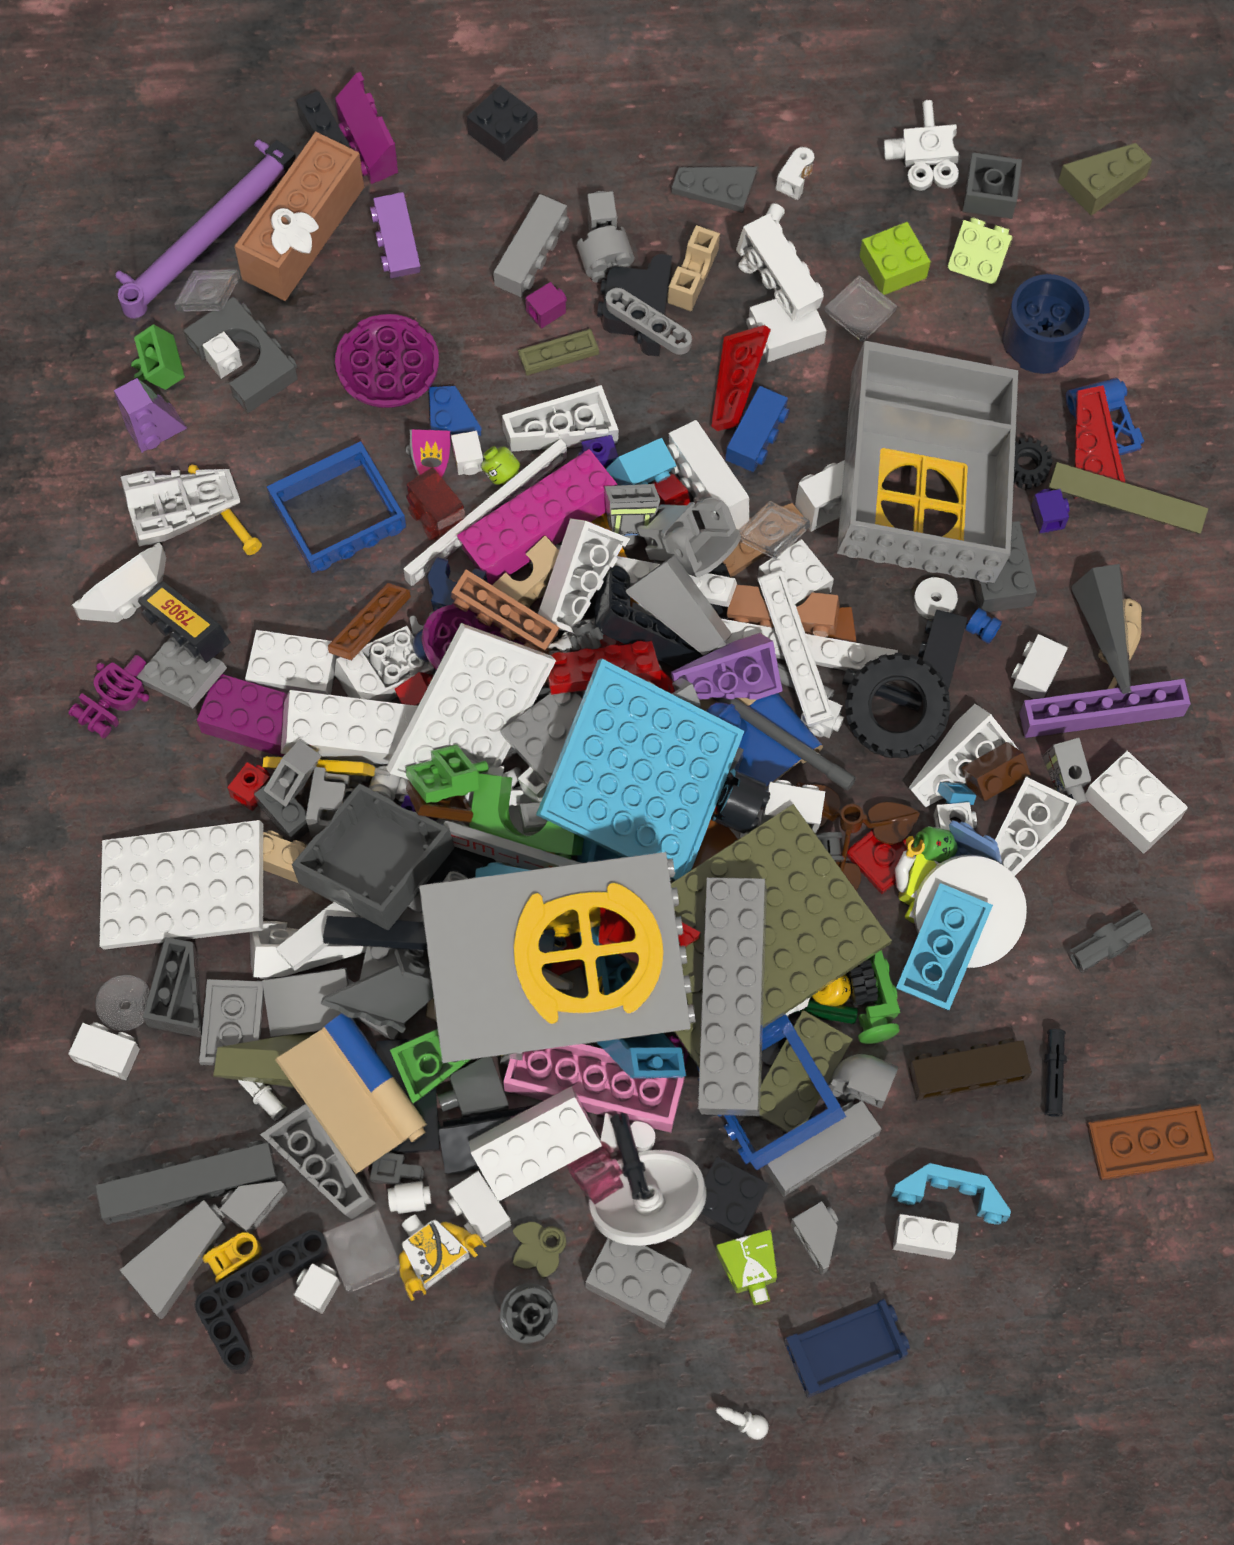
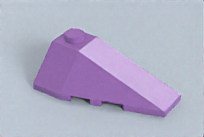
[671,633,783,699]

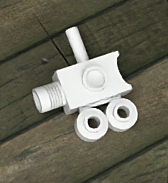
[884,100,959,191]

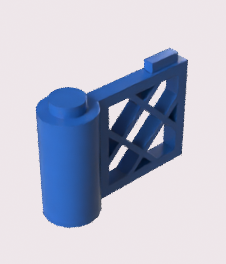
[1066,377,1144,455]

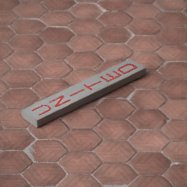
[443,820,582,870]

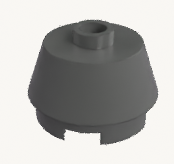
[500,1283,558,1343]

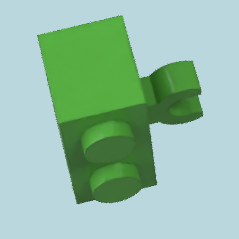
[131,324,185,390]

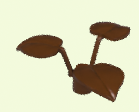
[796,782,919,891]

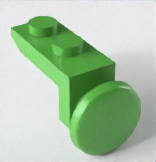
[858,950,900,1044]

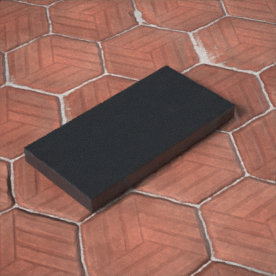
[376,1038,440,1154]

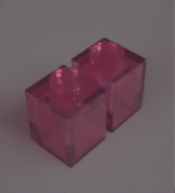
[566,1146,624,1205]

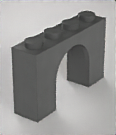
[183,296,298,413]

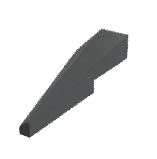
[1072,564,1132,694]

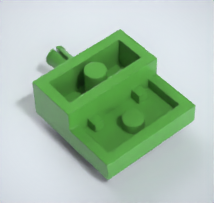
[406,745,489,803]

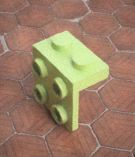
[948,218,1013,284]

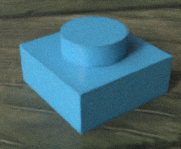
[937,782,976,805]

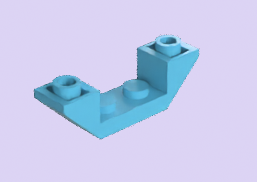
[891,1163,1011,1224]

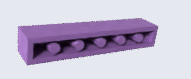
[1019,679,1191,738]

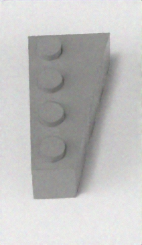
[260,1104,376,1219]

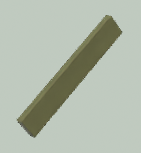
[1048,462,1208,534]

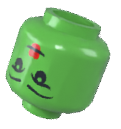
[914,826,957,863]

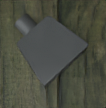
[437,1056,509,1117]

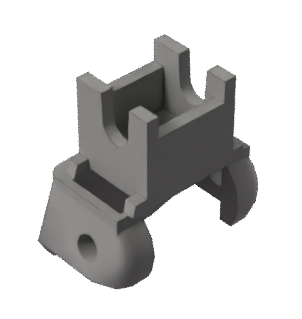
[637,497,741,577]

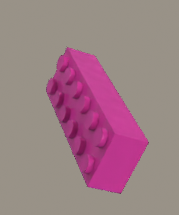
[456,449,618,585]

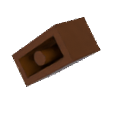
[961,742,1031,801]

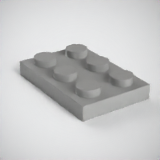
[137,638,227,709]
[199,979,264,1065]

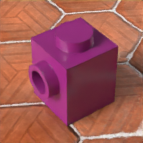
[526,282,567,329]

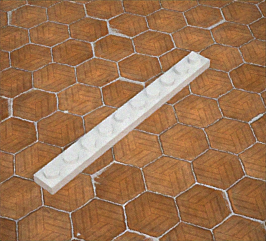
[632,603,898,672]

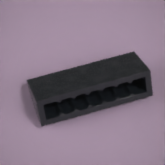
[438,1105,535,1174]

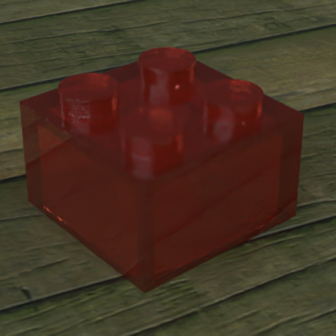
[406,467,465,541]

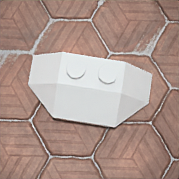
[72,543,166,623]

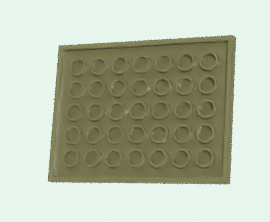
[624,804,892,1069]

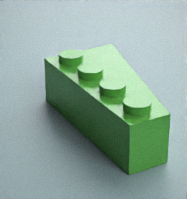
[390,1029,471,1103]

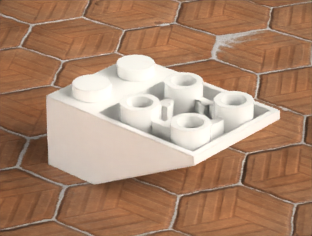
[334,626,434,702]

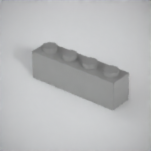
[494,194,569,297]
[764,1101,881,1197]

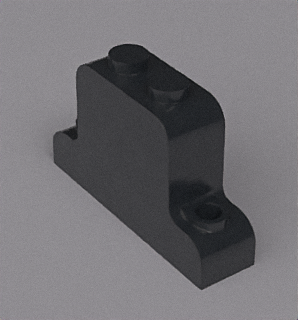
[597,254,672,357]

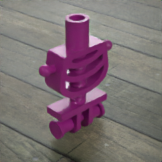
[68,655,149,739]

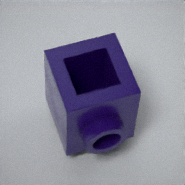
[578,435,618,469]
[1031,489,1069,534]

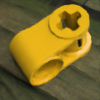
[202,1233,262,1283]

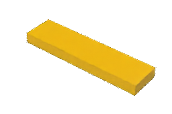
[263,756,375,776]

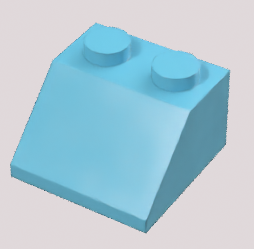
[606,438,677,486]

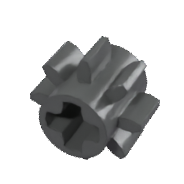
[569,619,604,650]

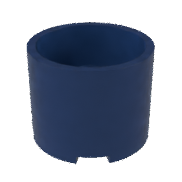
[1002,274,1090,374]

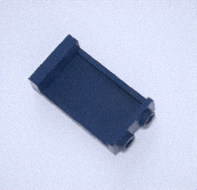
[784,1299,910,1398]

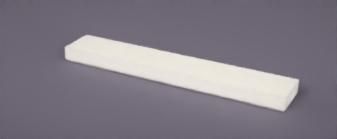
[758,569,834,727]

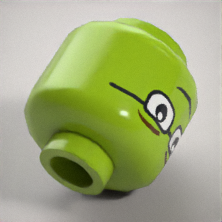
[481,446,520,486]

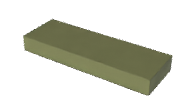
[518,329,599,376]

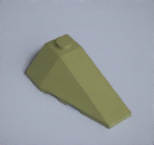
[213,1032,315,1088]

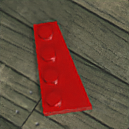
[711,325,771,431]
[1074,385,1126,499]

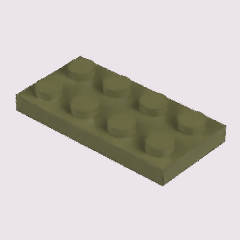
[758,1010,853,1133]

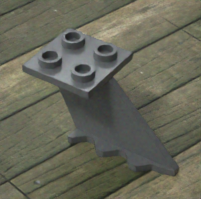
[321,948,434,1033]

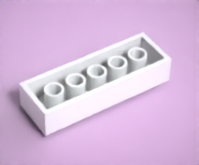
[281,690,418,766]

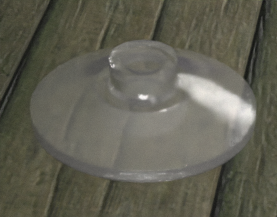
[95,975,150,1031]

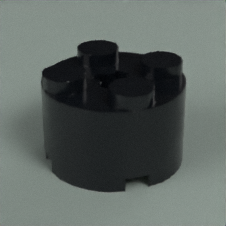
[711,769,770,834]

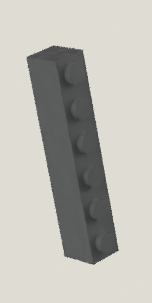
[96,1141,278,1225]

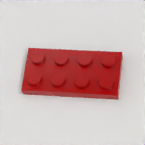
[547,641,661,695]

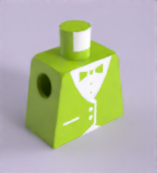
[715,1230,777,1305]

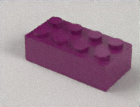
[197,674,288,757]

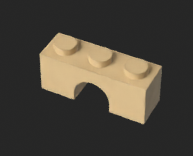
[668,225,720,311]
[492,536,559,608]

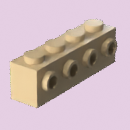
[263,831,307,883]

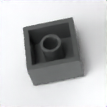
[962,152,1022,219]

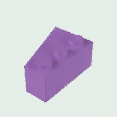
[370,192,420,279]
[114,378,187,452]

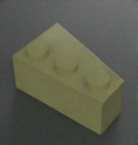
[1058,143,1152,216]

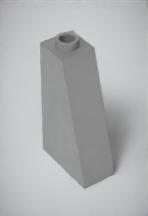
[626,555,732,656]
[120,1200,226,1320]

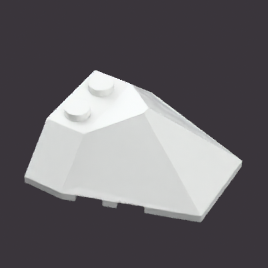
[121,469,240,546]

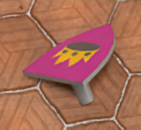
[406,429,450,491]

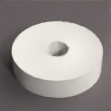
[914,577,958,619]

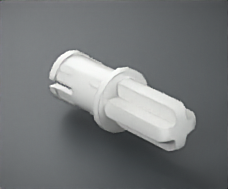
[238,1080,287,1121]

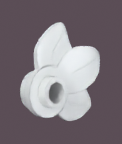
[271,208,319,255]

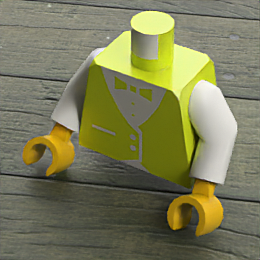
[895,836,940,924]

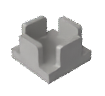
[306,767,351,838]

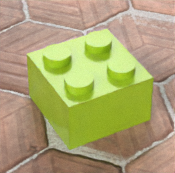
[859,222,931,296]

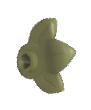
[513,1222,566,1278]

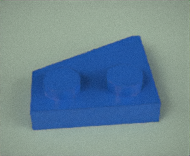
[429,386,482,437]

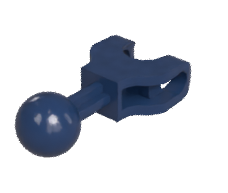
[413,557,488,662]

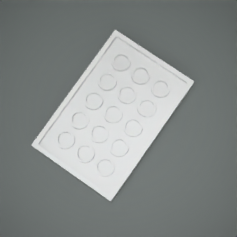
[386,623,556,796]
[100,820,263,950]

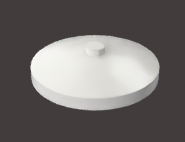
[913,855,1026,968]
[589,1150,706,1246]

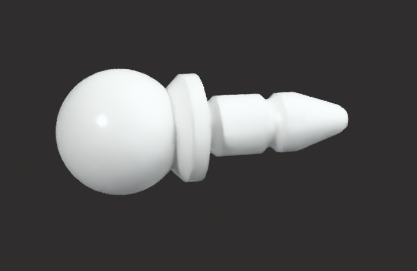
[716,1407,769,1439]

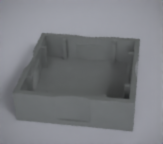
[292,784,455,930]

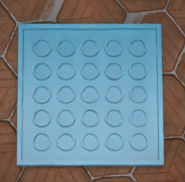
[536,659,744,881]

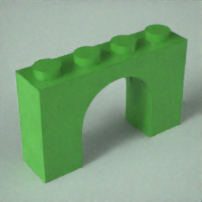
[469,773,584,859]

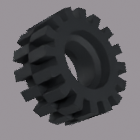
[1013,437,1053,489]
[846,958,878,1006]

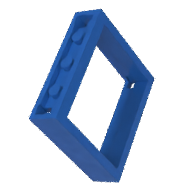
[267,441,406,573]
[697,1014,847,1170]

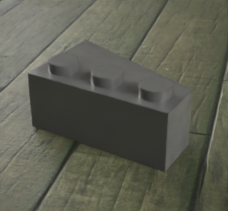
[143,937,202,1038]

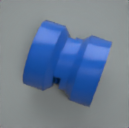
[965,608,1002,644]

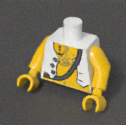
[399,1215,486,1301]

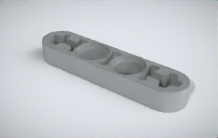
[606,288,692,355]

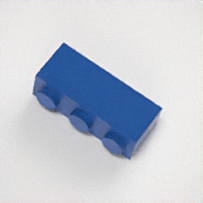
[726,386,790,472]

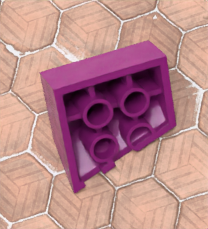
[335,72,398,184]

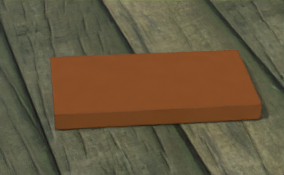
[1087,1104,1214,1181]

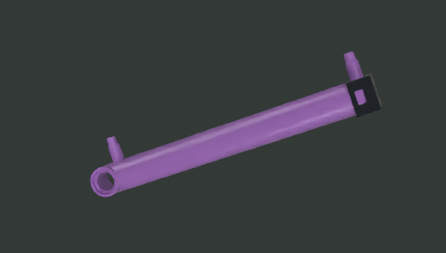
[115,140,296,318]

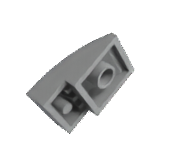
[262,968,354,1037]

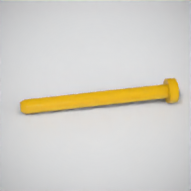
[188,465,262,555]

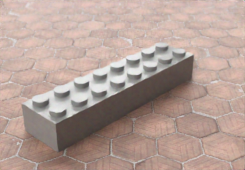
[698,878,767,1116]

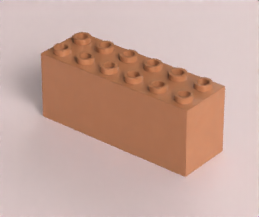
[235,132,364,301]

